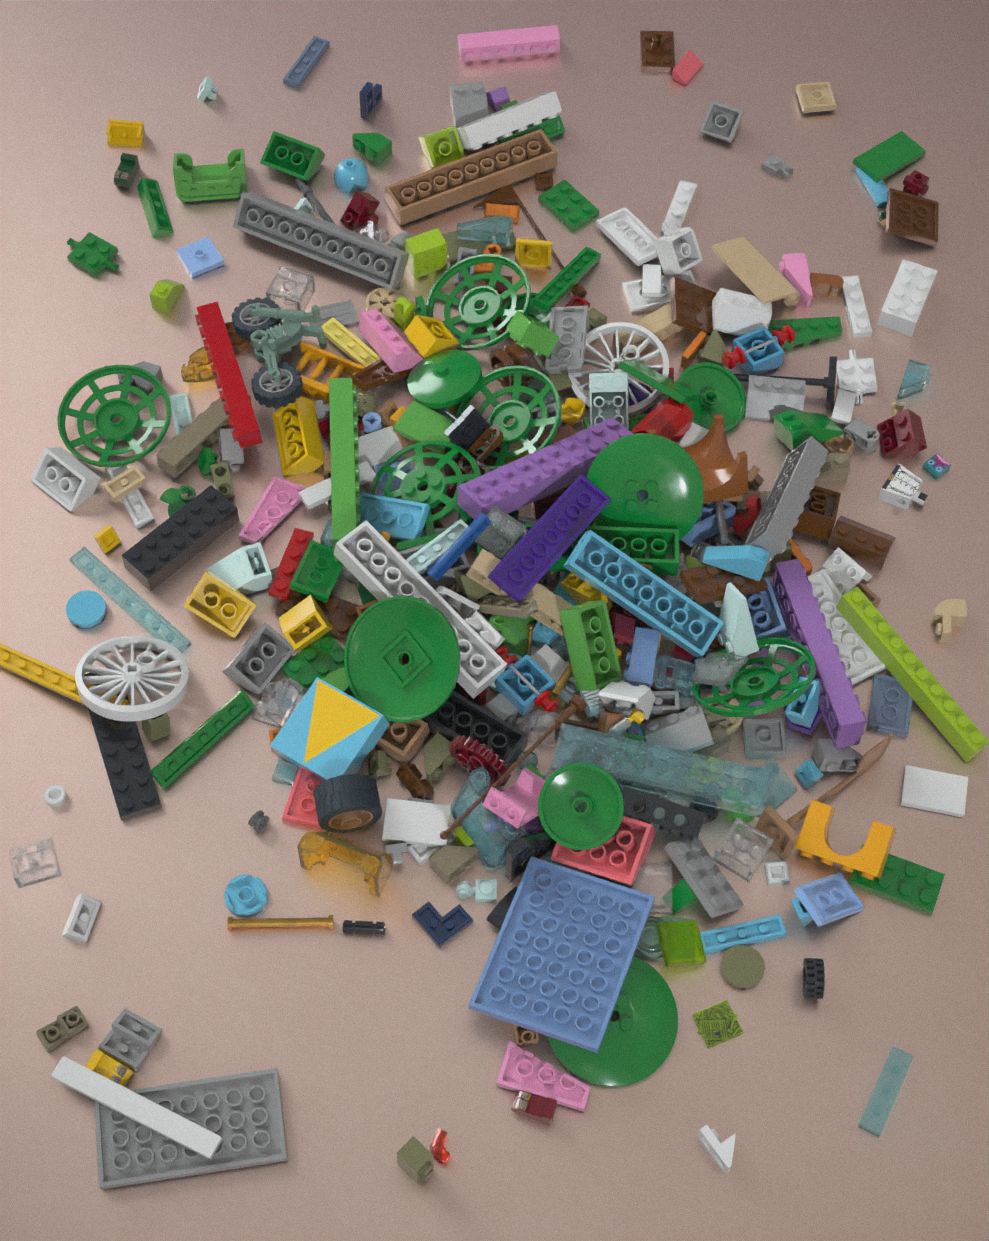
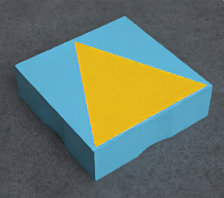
[270,677,390,781]

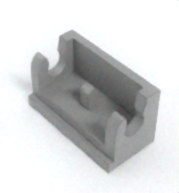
[218,429,244,470]

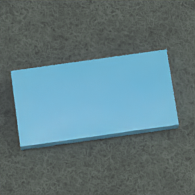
[360,492,430,541]

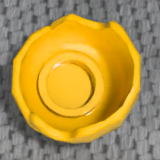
[561,398,585,425]

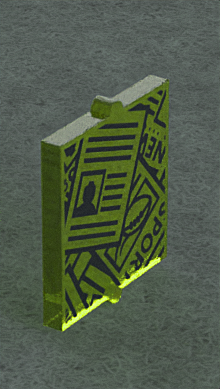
[692,1000,744,1049]

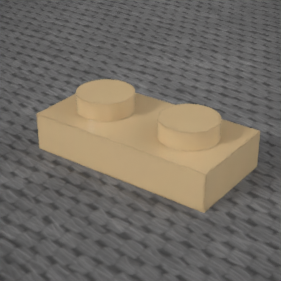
[103,466,147,502]

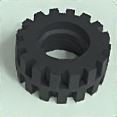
[802,958,825,999]

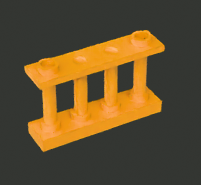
[281,341,366,404]

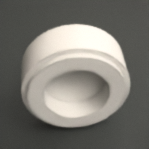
[44,785,67,807]

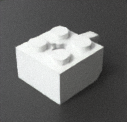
[653,219,703,275]

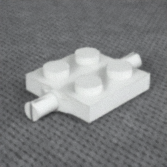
[836,349,877,405]

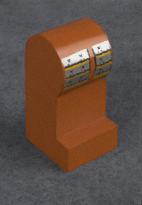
[810,273,844,297]

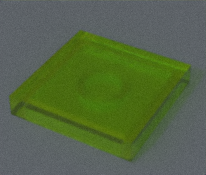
[656,920,707,968]

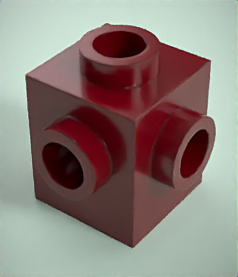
[902,170,929,197]

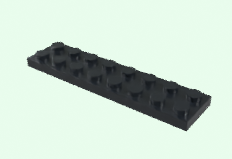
[84,664,162,820]

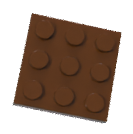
[886,188,939,246]
[670,276,722,337]

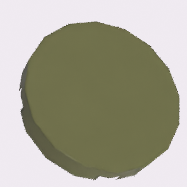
[721,945,765,989]

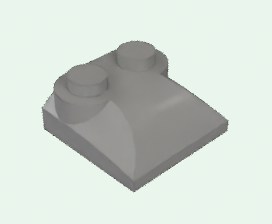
[699,100,744,143]

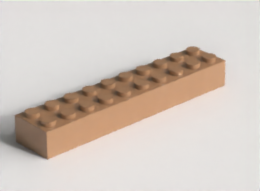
[385,129,558,225]

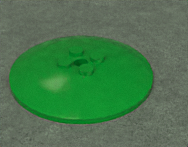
[587,433,704,540]
[344,596,461,722]
[547,956,678,1087]

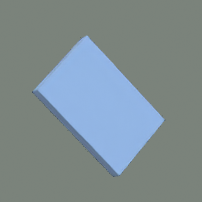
[794,872,865,927]

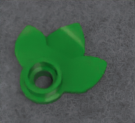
[160,485,196,517]

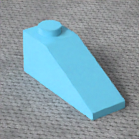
[702,545,770,581]

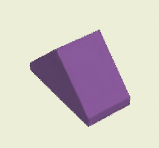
[486,87,511,113]

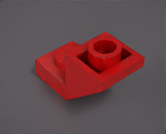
[733,492,762,536]

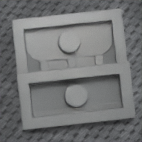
[98,1008,162,1072]

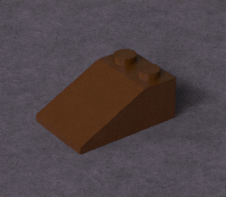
[793,486,841,540]

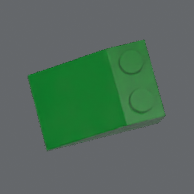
[773,410,844,451]

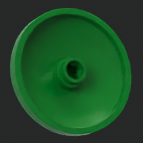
[407,350,482,409]
[674,362,746,432]
[538,763,625,850]

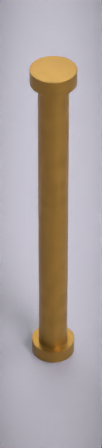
[227,915,334,930]

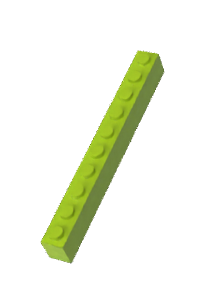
[836,587,989,763]

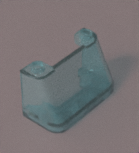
[450,766,527,871]

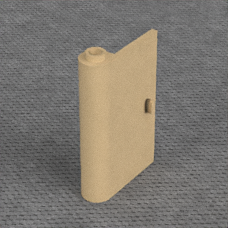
[710,237,800,306]

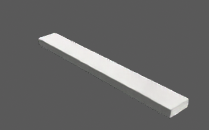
[51,1056,223,1160]

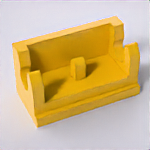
[106,119,145,148]

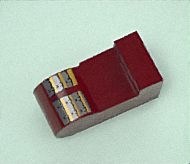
[511,1091,557,1126]

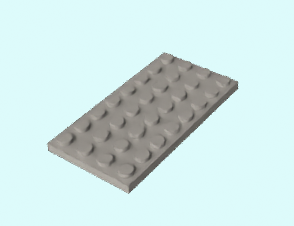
[94,1068,287,1189]

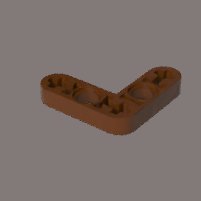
[458,426,504,474]

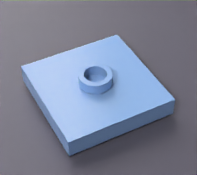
[176,236,225,278]

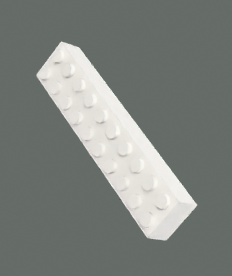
[334,520,507,699]

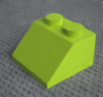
[418,126,465,169]

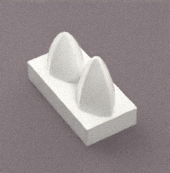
[465,611,505,650]

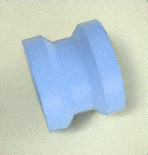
[362,412,382,434]

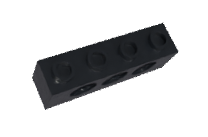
[621,785,706,840]

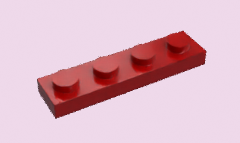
[268,528,314,601]

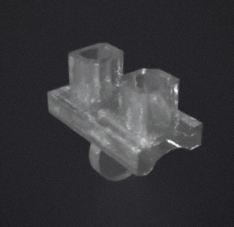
[360,220,389,243]

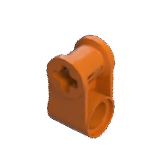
[474,244,501,274]

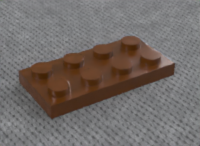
[679,565,768,605]
[275,590,359,643]

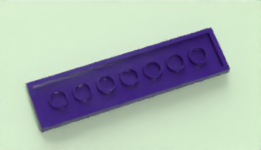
[487,474,611,603]

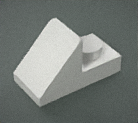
[697,1125,736,1174]

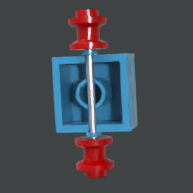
[722,325,796,375]
[494,646,561,717]

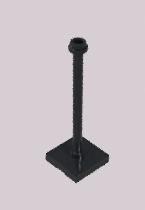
[734,356,837,410]
[404,376,490,451]

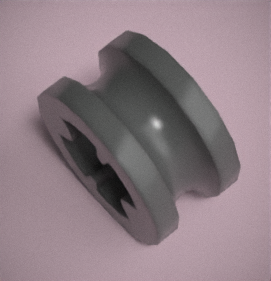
[248,810,270,832]

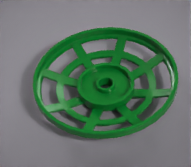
[426,254,531,351]
[57,365,171,468]
[455,366,562,471]
[370,441,482,542]
[691,637,816,717]

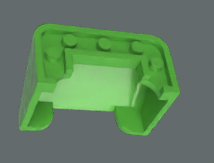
[173,149,247,202]
[489,615,538,657]

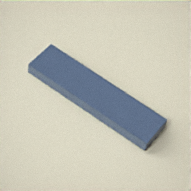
[283,36,329,89]

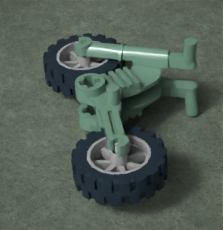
[232,297,327,408]

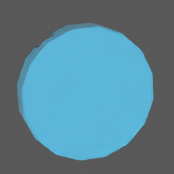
[66,590,107,628]
[224,874,268,918]

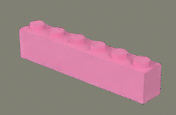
[458,25,560,61]

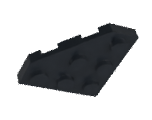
[505,832,556,882]

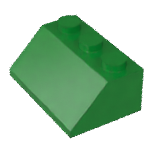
[260,131,325,181]

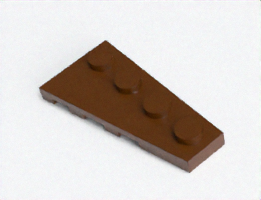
[351,358,413,391]

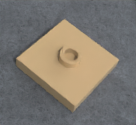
[796,81,837,113]

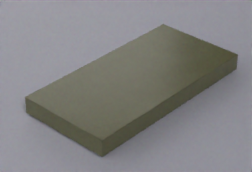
[442,218,516,265]

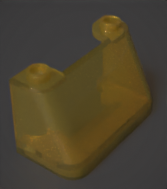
[297,830,393,898]

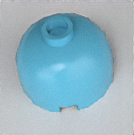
[334,158,369,193]

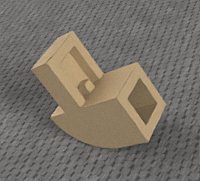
[931,599,967,643]

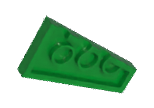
[768,316,843,350]

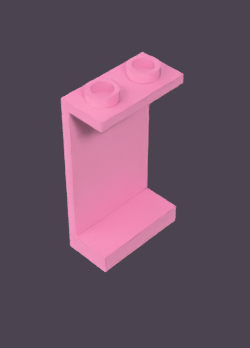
[483,768,546,828]

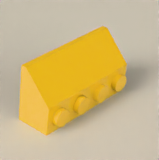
[272,396,325,476]

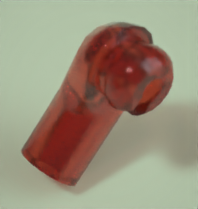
[430,1128,450,1164]

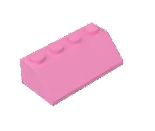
[359,309,424,373]

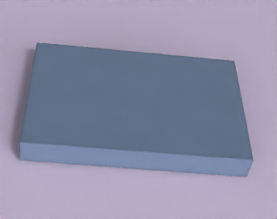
[866,673,913,738]

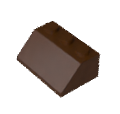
[827,516,896,569]

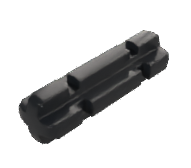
[342,920,386,935]

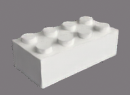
[877,259,938,336]

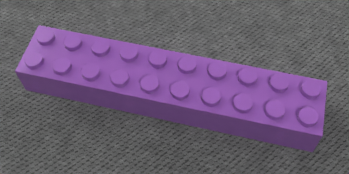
[458,417,633,521]
[772,559,867,749]

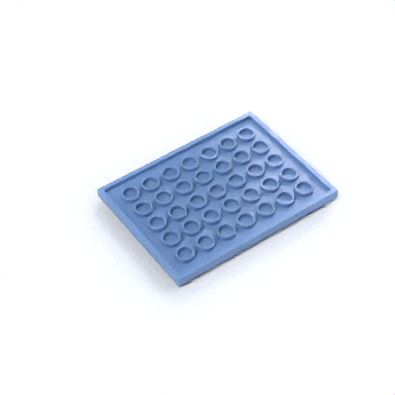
[469,856,655,1053]

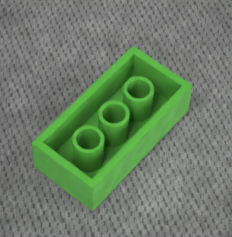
[559,600,623,691]

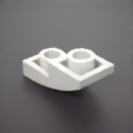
[831,389,856,425]

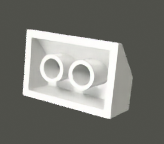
[712,288,772,336]
[31,447,101,512]

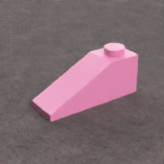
[779,253,813,307]

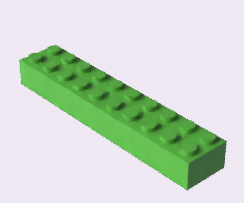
[329,378,361,561]

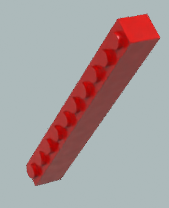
[195,301,263,449]

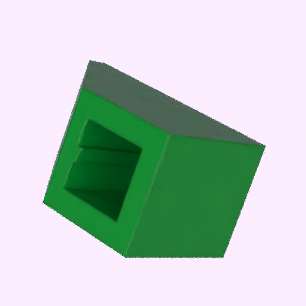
[352,133,392,165]

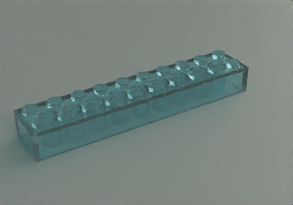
[551,723,771,818]

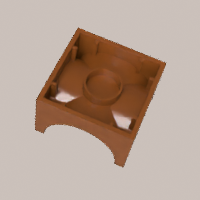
[647,414,748,504]

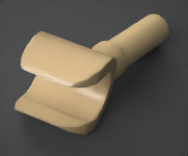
[892,398,905,417]

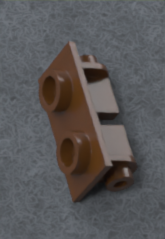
[396,761,435,800]

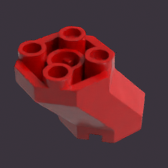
[632,398,694,443]

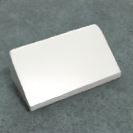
[62,893,101,942]

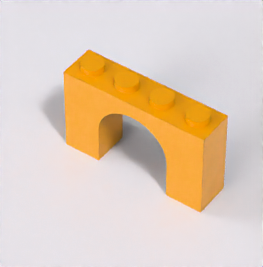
[795,800,897,880]

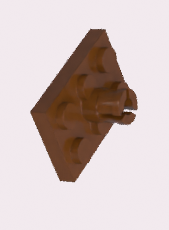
[640,31,675,72]

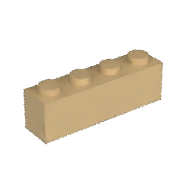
[612,302,683,358]

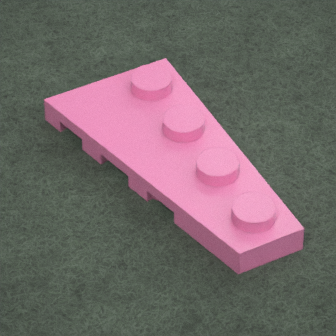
[238,476,306,544]
[496,1040,591,1111]

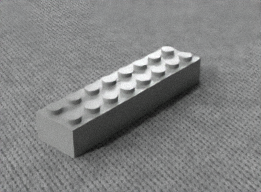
[744,436,828,563]

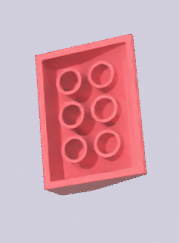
[550,816,655,886]

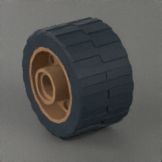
[313,773,382,833]

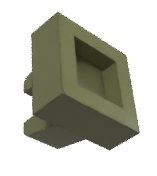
[368,750,392,779]

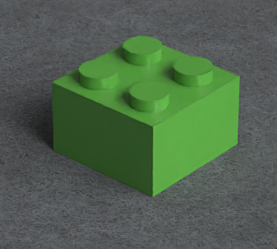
[506,310,560,357]

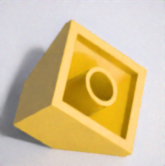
[515,237,552,268]

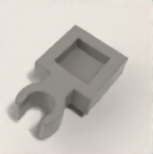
[761,153,794,179]

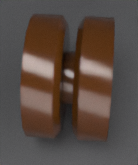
[490,342,533,388]

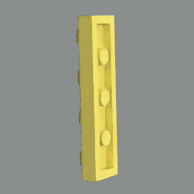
[321,317,381,367]

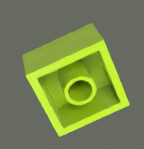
[405,228,447,278]

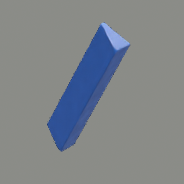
[427,512,492,581]

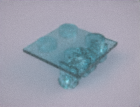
[742,757,797,810]

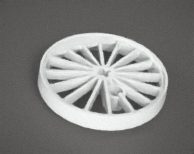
[568,322,669,417]
[75,635,189,721]

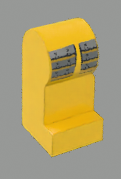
[85,1048,133,1087]

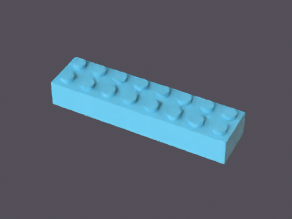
[563,530,724,657]

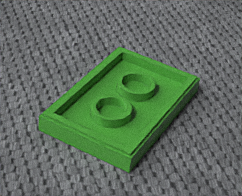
[393,400,453,454]

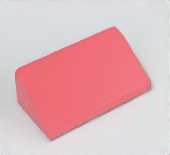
[672,50,703,85]

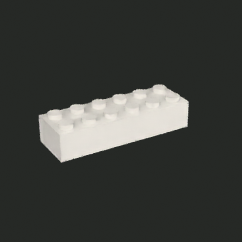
[457,91,562,151]

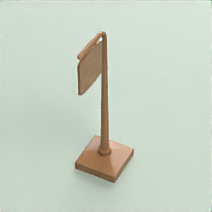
[754,734,894,860]

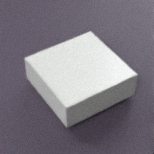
[764,861,790,886]

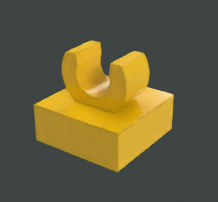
[93,525,121,553]

